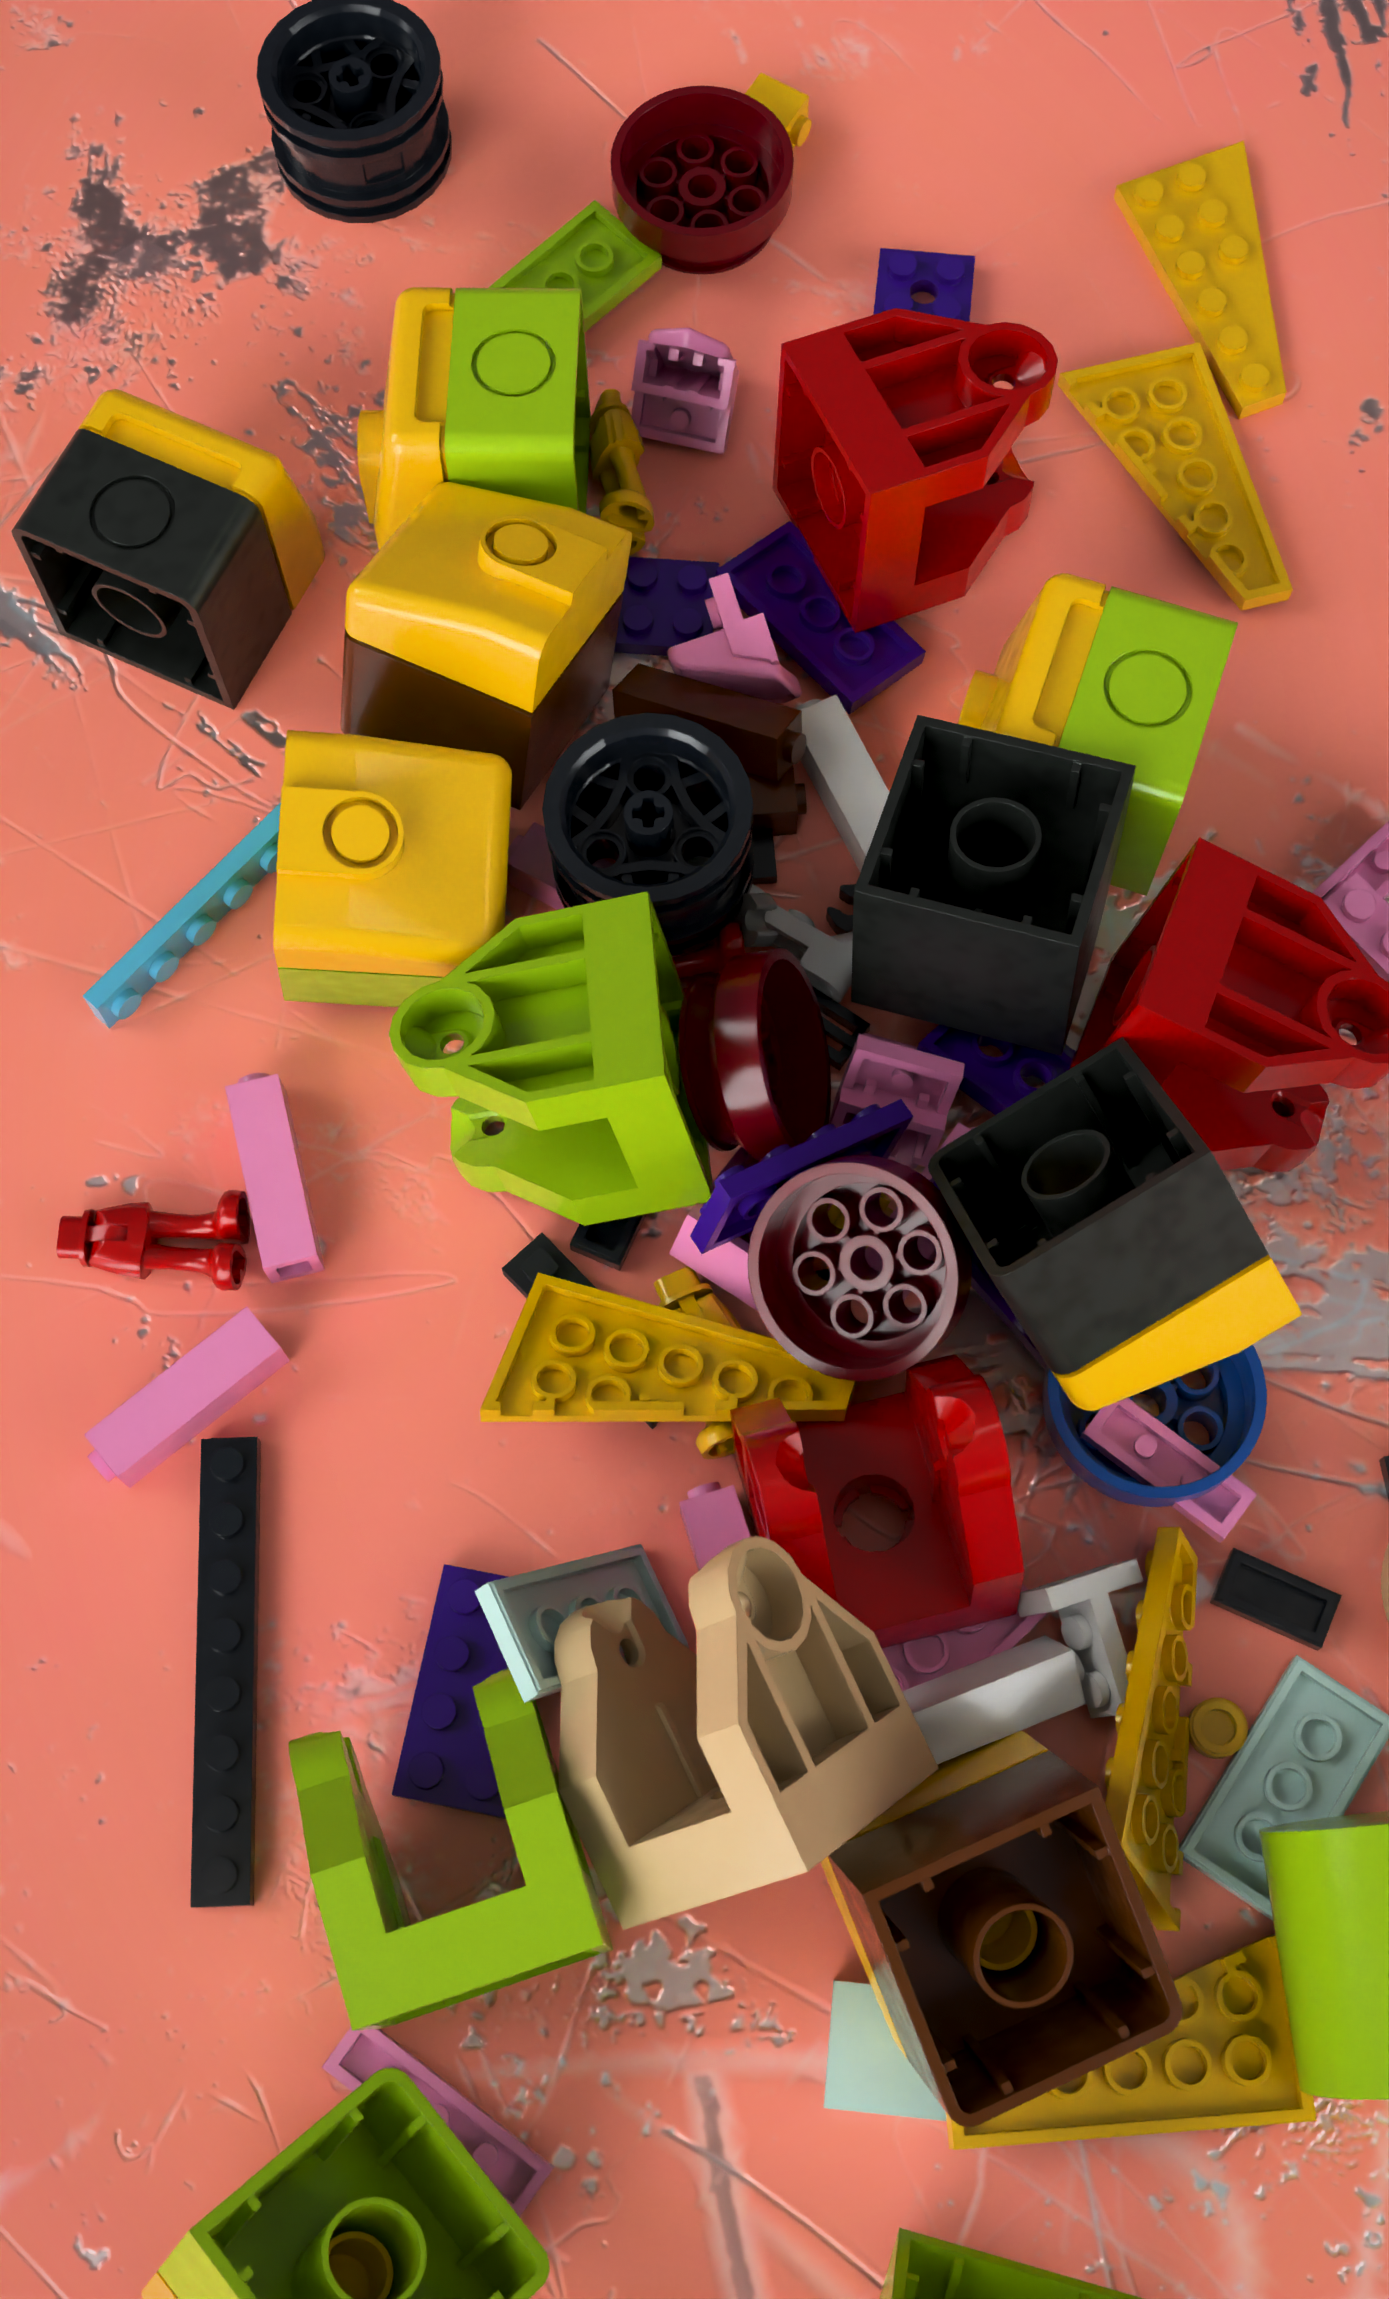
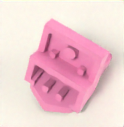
[631,328,739,454]
[667,572,802,703]
[829,1033,965,1169]

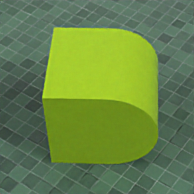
[1259,1810,1389,2100]

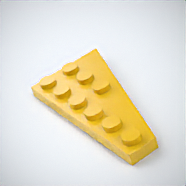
[1114,141,1286,420]
[1057,342,1293,611]
[480,1272,857,1422]
[1105,1527,1198,1932]
[946,1933,1317,2150]

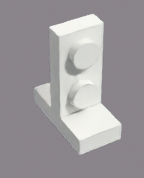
[1017,1558,1143,1719]

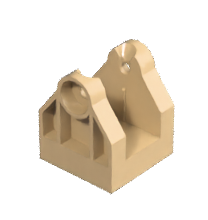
[554,1536,939,1930]

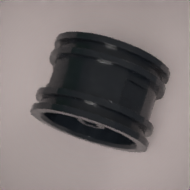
[257,0,452,223]
[542,713,754,956]

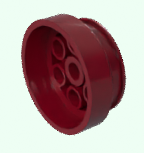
[610,86,794,275]
[679,948,831,1162]
[748,1155,972,1381]

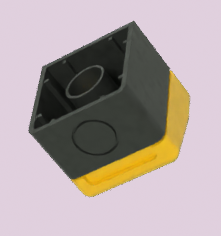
[11,389,325,710]
[928,1037,1302,1411]

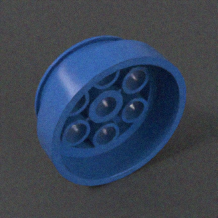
[1042,1345,1267,1507]

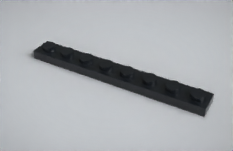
[190,1437,261,1908]

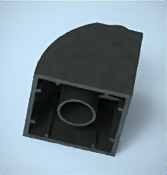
[851,715,1136,1056]

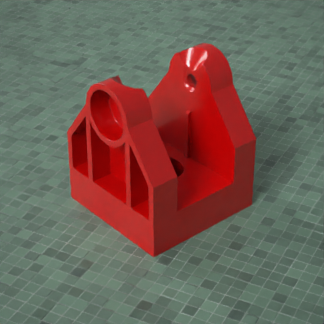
[772,308,1058,633]
[1069,837,1389,1173]
[730,1354,1025,1648]

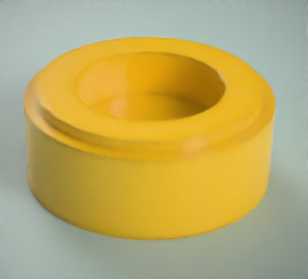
[1188,1697,1248,1759]

